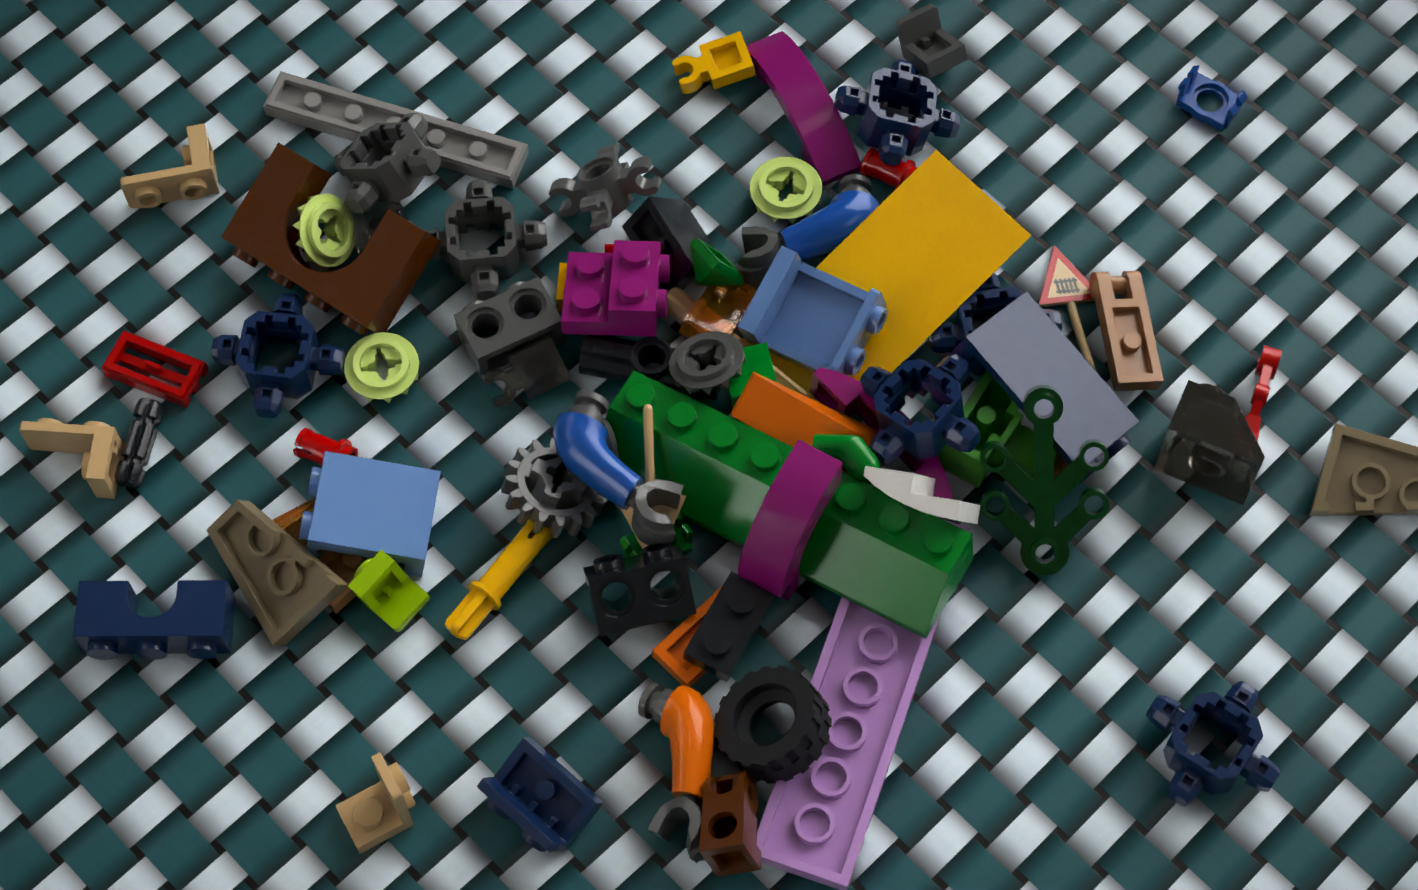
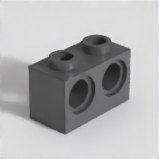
[454,277,566,380]

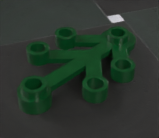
[980,385,1109,576]

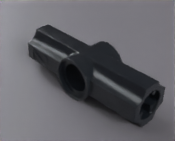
[578,335,722,400]

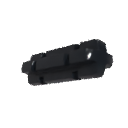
[114,398,164,489]

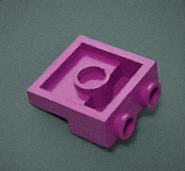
[561,240,670,337]

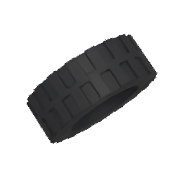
[714,665,832,784]

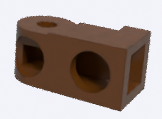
[699,771,761,877]

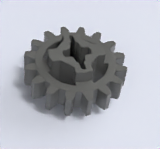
[501,438,606,538]

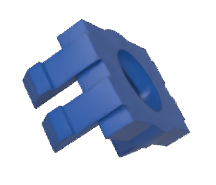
[1176,65,1247,131]

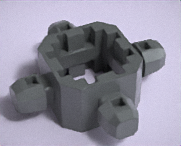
[334,113,441,213]
[426,180,547,301]

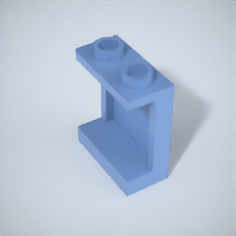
[737,245,888,376]
[299,451,441,578]

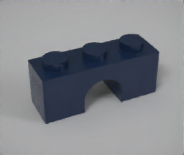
[73,580,236,660]

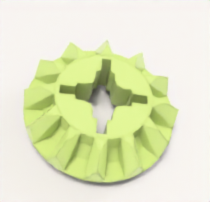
[750,157,822,224]
[292,194,356,268]
[344,332,420,403]

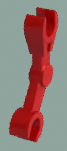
[1232,345,1282,458]

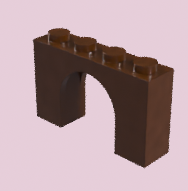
[221,142,441,336]

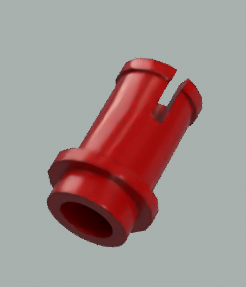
[860,147,917,190]
[293,428,358,465]

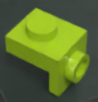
[348,549,430,632]

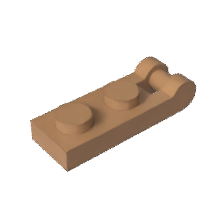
[1089,271,1164,391]

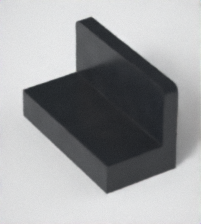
[622,196,714,293]

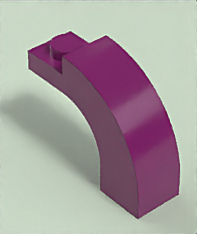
[737,440,843,601]

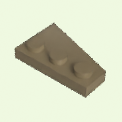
[1309,423,1418,516]
[206,500,348,646]

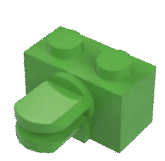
[938,371,1057,488]

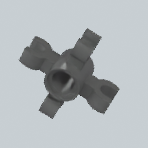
[549,143,662,232]

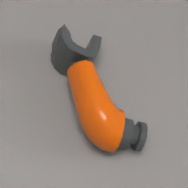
[638,682,715,863]

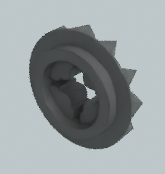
[669,331,746,395]

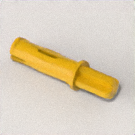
[445,520,553,640]

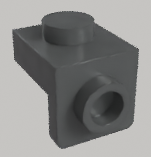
[896,4,968,78]

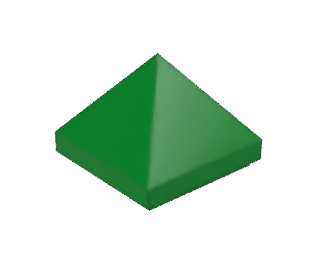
[690,238,744,286]

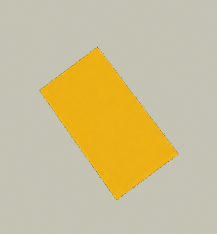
[743,150,1032,402]

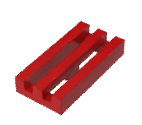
[101,330,209,408]

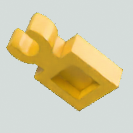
[672,31,756,94]

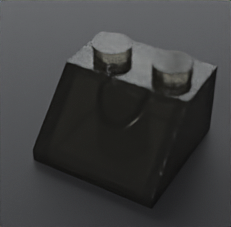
[1154,380,1265,505]

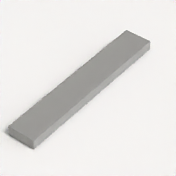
[263,71,529,189]

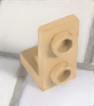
[120,124,220,208]
[19,418,123,499]
[335,752,416,854]

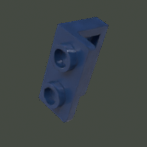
[477,737,604,853]

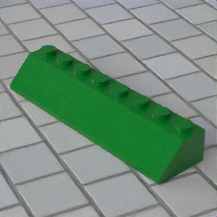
[605,371,973,639]

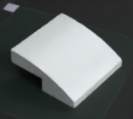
[863,466,980,524]

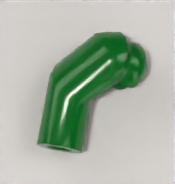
[812,434,880,484]

